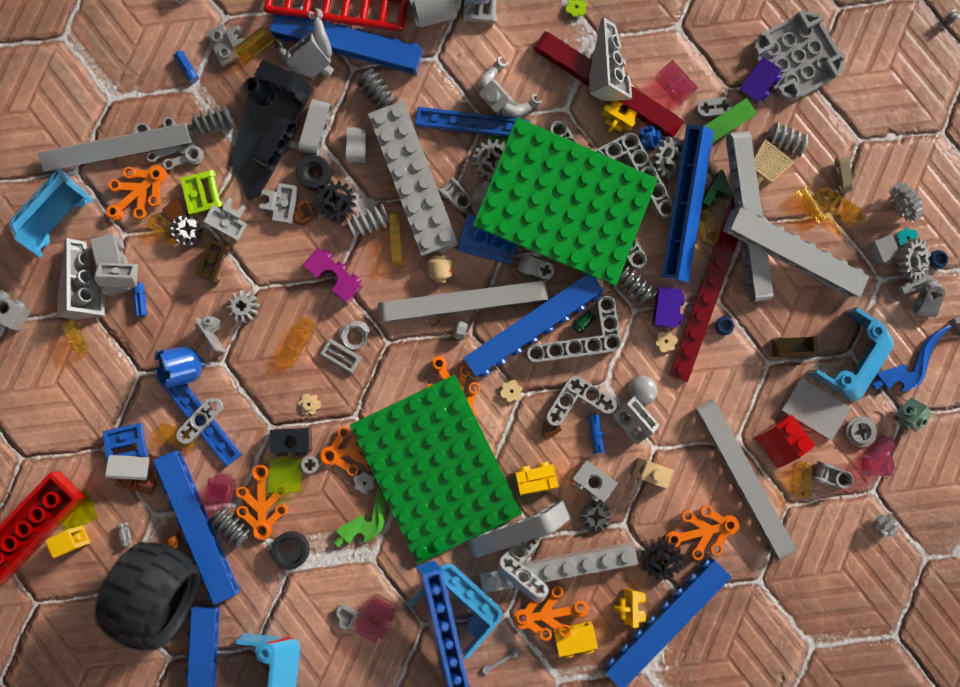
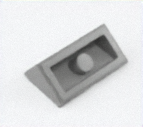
[94,263,138,288]
[105,455,149,480]

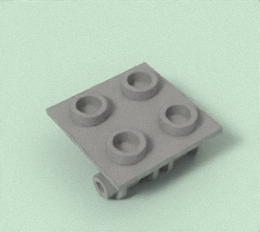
[194,316,226,353]

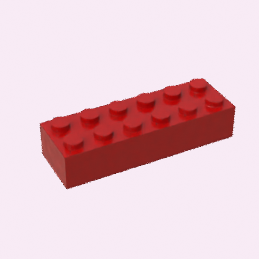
[0,471,87,585]

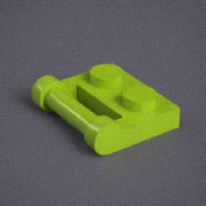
[180,170,223,216]

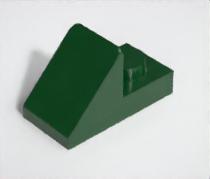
[701,169,732,209]

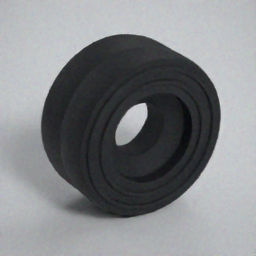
[296,155,332,191]

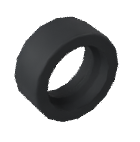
[271,531,310,570]

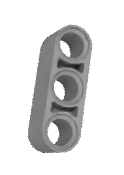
[298,99,332,156]

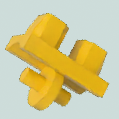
[601,101,637,133]
[614,588,646,628]

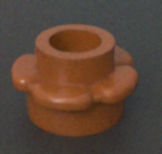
[164,533,183,549]

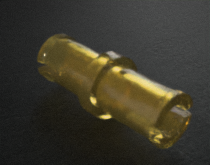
[795,186,827,224]

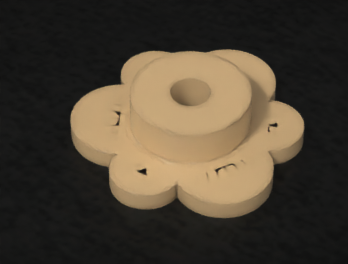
[655,331,678,352]
[500,380,522,402]
[298,394,321,415]

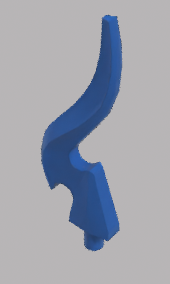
[871,325,953,392]

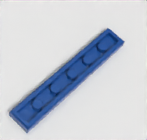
[415,107,530,138]
[155,376,243,467]

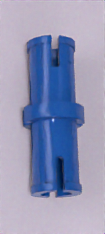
[587,414,605,454]

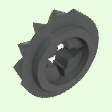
[171,214,202,245]
[580,501,611,532]

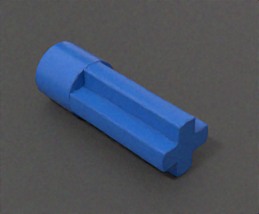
[173,51,199,84]
[132,283,147,317]

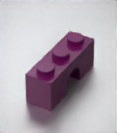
[303,247,363,304]

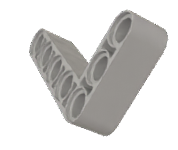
[594,133,673,220]
[526,296,621,363]
[467,500,570,558]

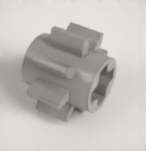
[874,513,899,538]

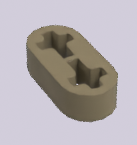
[834,157,853,193]

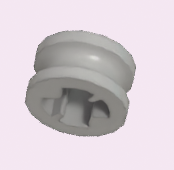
[941,8,960,27]
[301,456,320,474]

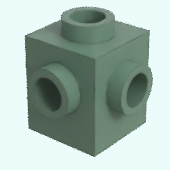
[896,397,932,432]

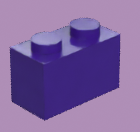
[739,57,782,105]
[652,286,685,329]

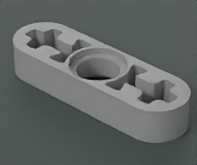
[176,398,223,444]

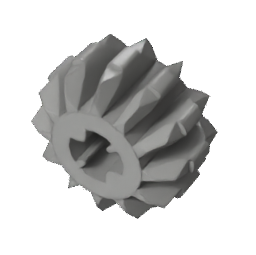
[226,290,260,323]

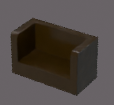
[195,239,232,284]
[772,336,818,358]

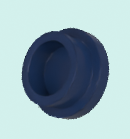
[928,250,948,269]
[715,316,734,335]

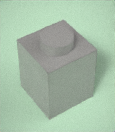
[867,234,901,266]

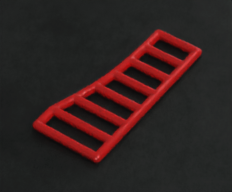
[263,0,408,32]

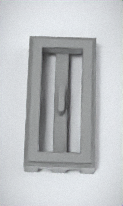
[320,338,362,374]

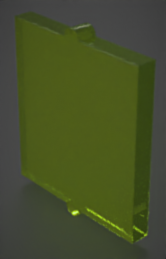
[269,457,302,495]
[63,489,99,530]

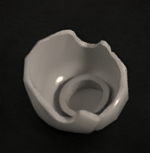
[628,375,657,406]

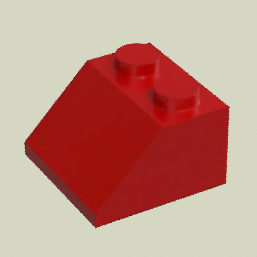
[755,415,815,468]

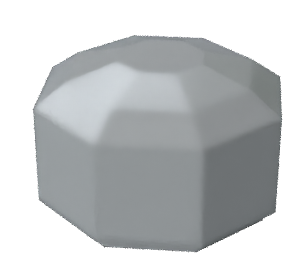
[454,321,468,341]

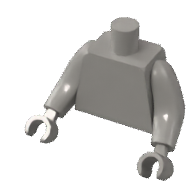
[272,8,334,78]
[478,56,542,118]

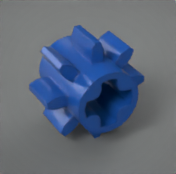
[639,126,662,150]

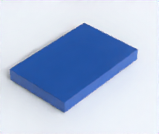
[457,213,517,265]

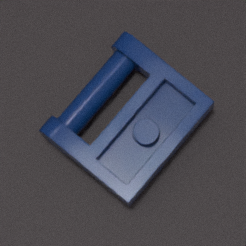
[103,423,148,463]

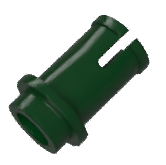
[572,310,596,334]

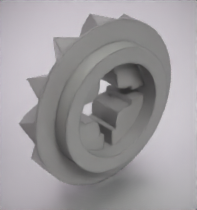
[845,416,877,447]

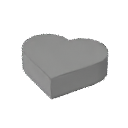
[335,604,360,631]

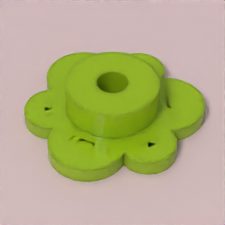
[566,0,587,17]

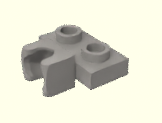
[206,24,249,68]
[259,183,298,224]
[203,198,247,241]

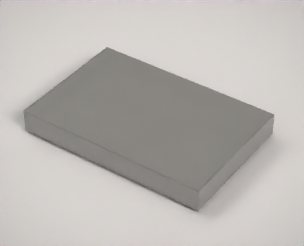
[780,377,851,441]

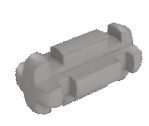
[116,522,132,547]

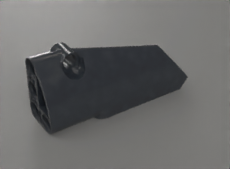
[230,60,314,200]

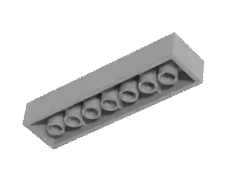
[368,100,458,259]

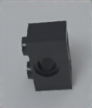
[270,428,312,457]

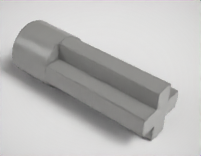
[897,274,933,296]

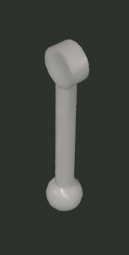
[482,650,519,675]

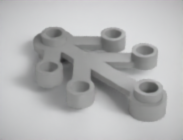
[134,117,204,171]

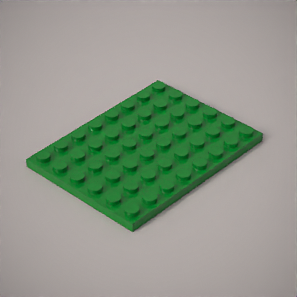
[473,117,658,286]
[350,374,522,564]

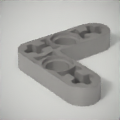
[546,376,617,426]
[497,538,548,602]

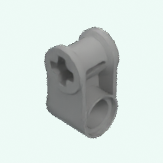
[438,177,472,213]
[516,253,554,282]
[913,279,946,318]
[811,461,854,489]

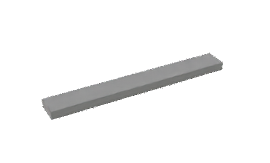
[37,123,192,172]

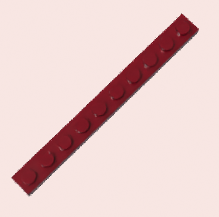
[669,198,738,382]

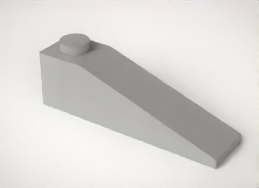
[589,17,632,101]
[57,238,105,320]

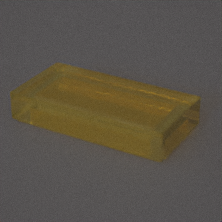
[233,26,274,65]
[155,423,198,450]

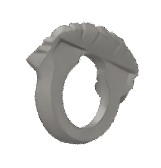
[338,321,370,349]

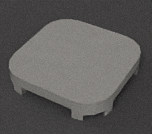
[753,9,845,101]

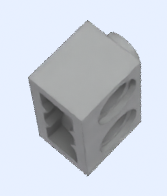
[612,396,659,445]

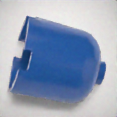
[154,347,204,389]

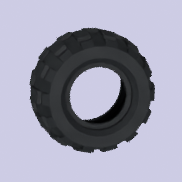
[94,542,200,651]

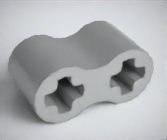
[346,127,367,163]

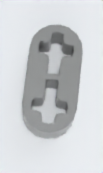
[696,97,733,119]

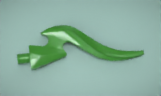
[334,487,386,547]

